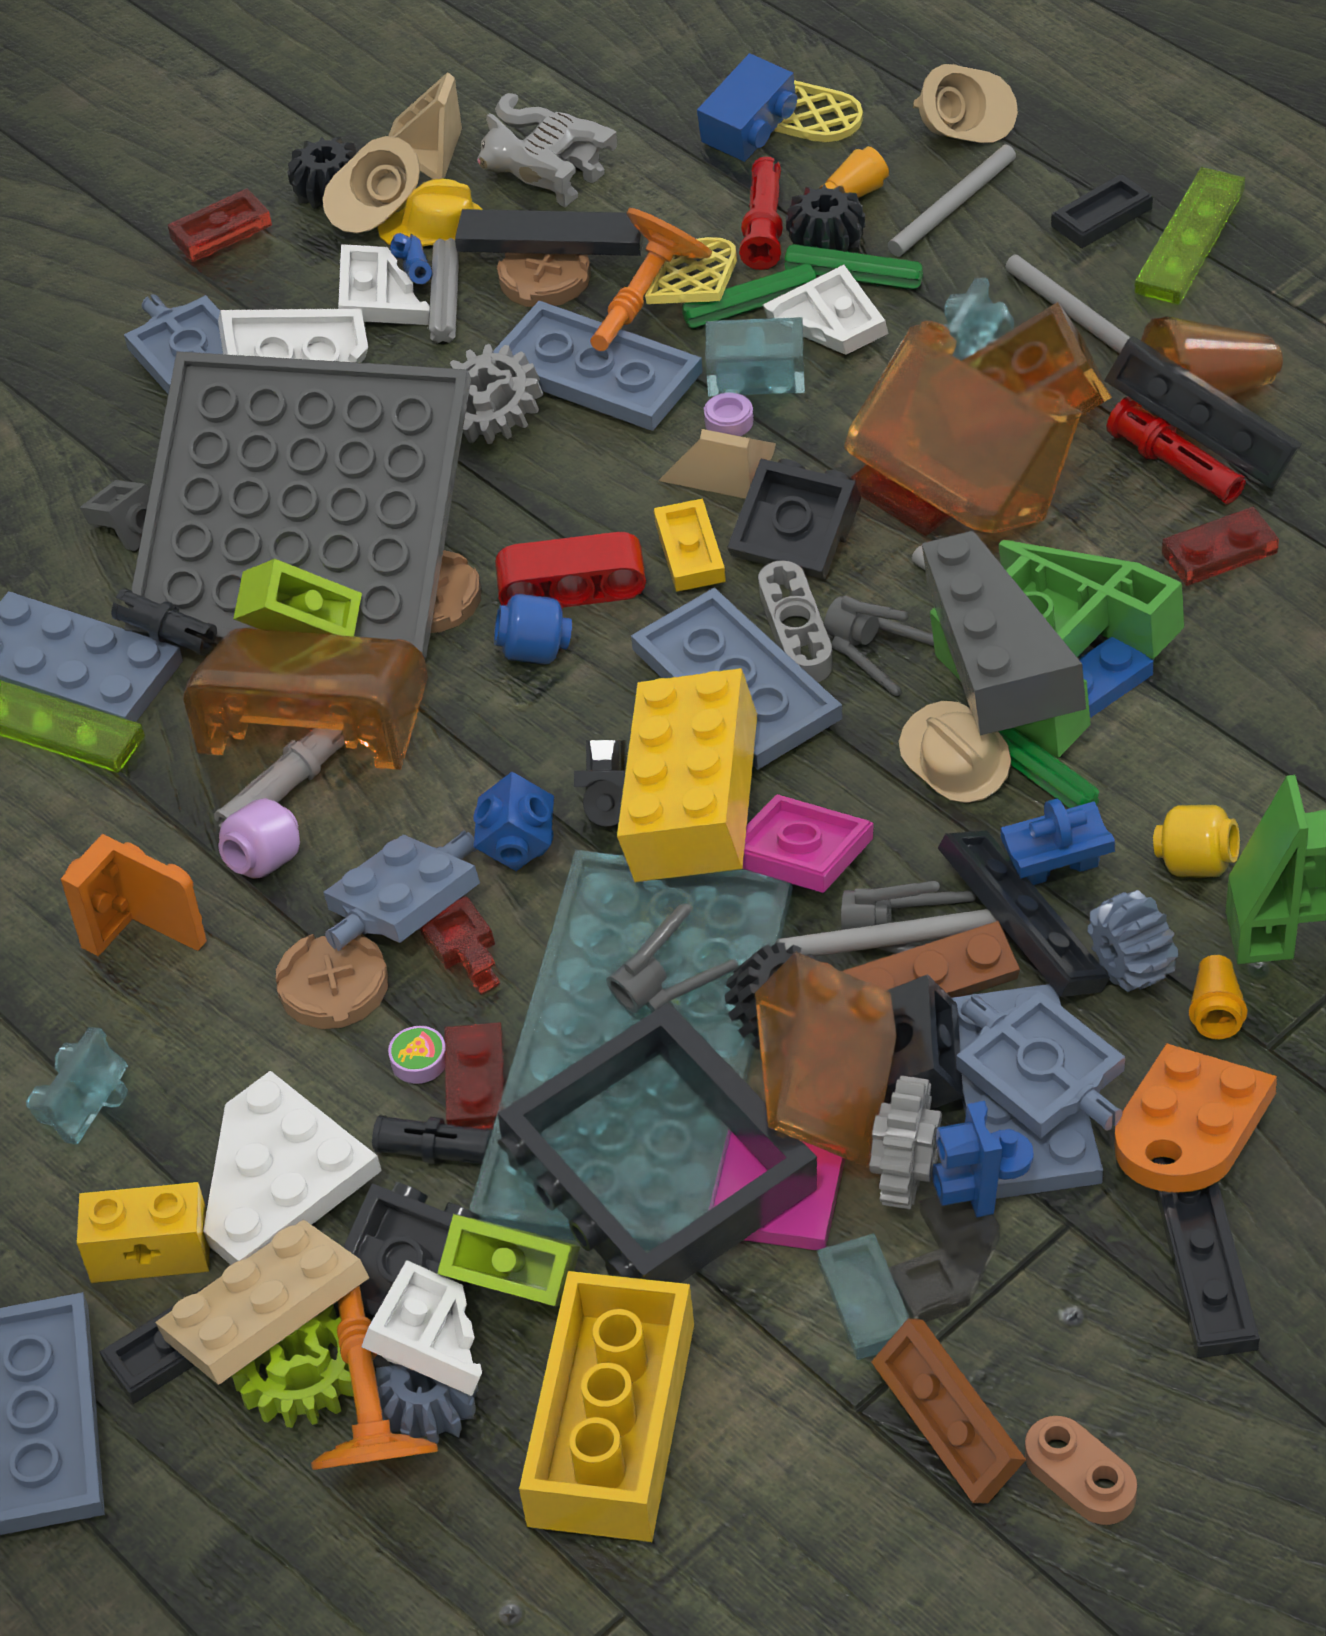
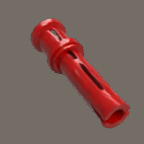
[739,157,783,270]
[1106,396,1246,504]

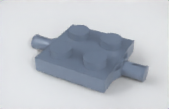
[124,294,223,394]
[323,831,480,951]
[956,990,1125,1138]

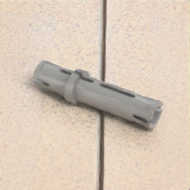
[214,714,351,828]

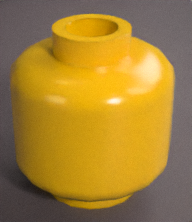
[1153,805,1240,877]

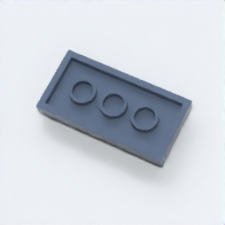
[493,301,703,431]
[631,587,842,770]
[0,591,183,731]
[952,984,1103,1199]
[0,1292,105,1535]

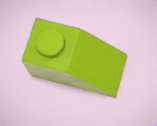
[233,559,362,643]
[437,1214,581,1306]

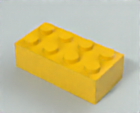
[617,668,757,882]
[519,1271,694,1542]

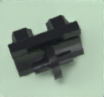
[574,740,627,827]

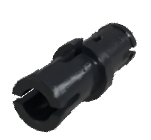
[111,588,217,656]
[372,1115,495,1167]

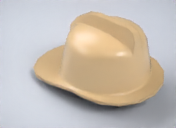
[913,64,1018,143]
[323,136,420,234]
[899,701,1011,803]

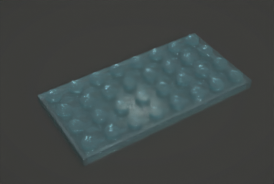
[469,850,793,1251]

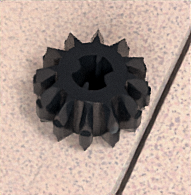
[287,137,358,209]
[786,184,865,251]

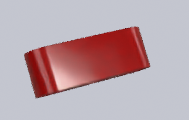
[495,532,646,608]

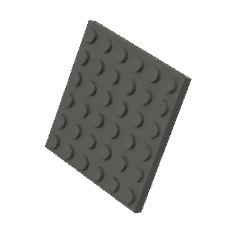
[124,351,471,660]

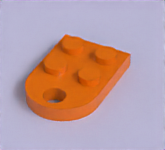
[1115,1044,1277,1193]

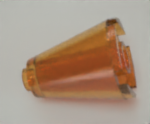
[1141,316,1283,397]

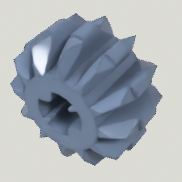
[1088,890,1178,992]
[376,1362,479,1444]

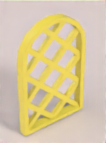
[774,80,863,142]
[645,237,737,304]

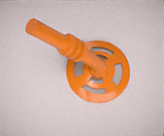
[590,208,712,351]
[311,1285,438,1470]

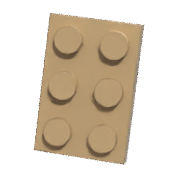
[155,1219,369,1385]

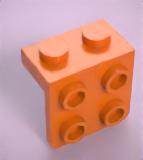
[61,834,207,957]

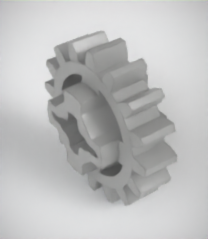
[450,344,543,444]
[869,1076,942,1209]

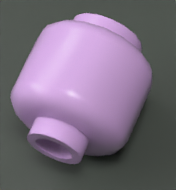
[218,798,300,879]

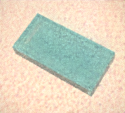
[817,1234,909,1360]

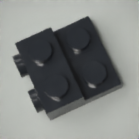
[727,458,862,580]
[336,1182,480,1317]

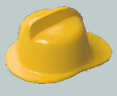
[378,178,483,246]

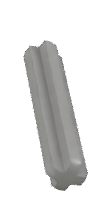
[429,238,459,344]

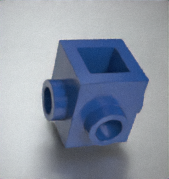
[474,772,554,871]

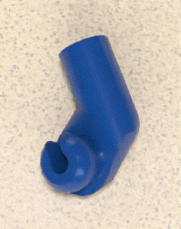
[390,233,432,284]

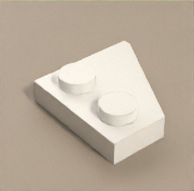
[338,244,430,325]
[763,265,889,355]
[361,1260,482,1396]

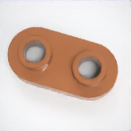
[1025,1416,1137,1525]

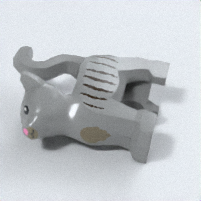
[477,93,617,207]

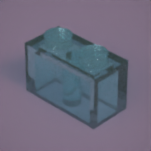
[705,317,805,397]

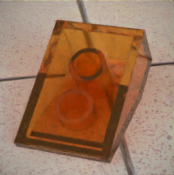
[932,302,1112,445]
[755,952,896,1167]

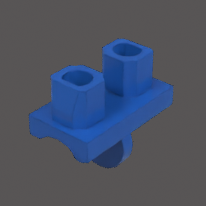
[1001,798,1115,885]
[932,1101,1034,1217]

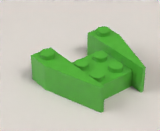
[930,540,1184,758]
[1226,775,1326,964]

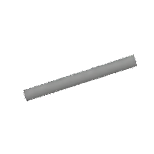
[888,145,1016,257]
[1005,255,1131,354]
[776,909,997,959]

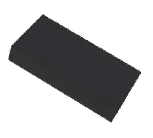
[1051,174,1153,249]

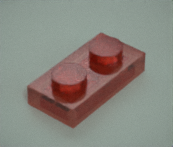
[168,188,272,262]
[851,450,960,536]
[1162,506,1279,586]
[444,1022,506,1129]

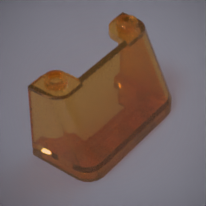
[844,321,1082,533]
[184,628,428,770]

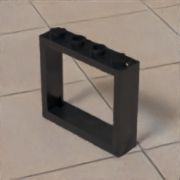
[497,1002,817,1283]

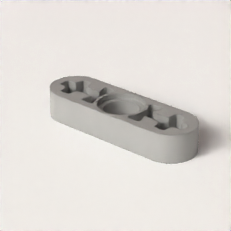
[758,561,833,682]

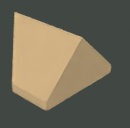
[388,72,462,179]
[658,429,776,499]

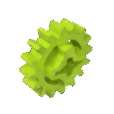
[232,1304,354,1428]

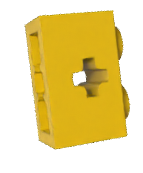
[77,1182,210,1283]

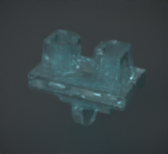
[928,278,1014,371]
[26,1027,129,1144]

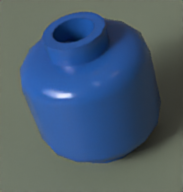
[494,594,572,665]

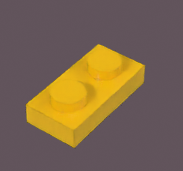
[654,498,726,592]

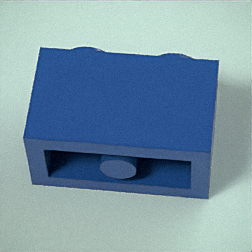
[697,53,797,162]

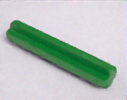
[784,244,923,290]
[682,264,816,329]
[998,727,1099,808]

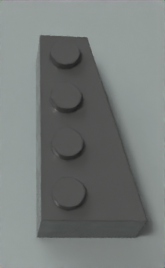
[922,531,1086,736]

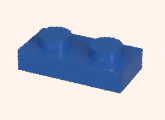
[1079,637,1153,718]

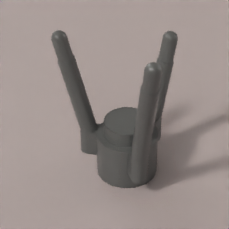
[824,595,934,696]
[841,881,976,954]
[606,904,738,1013]

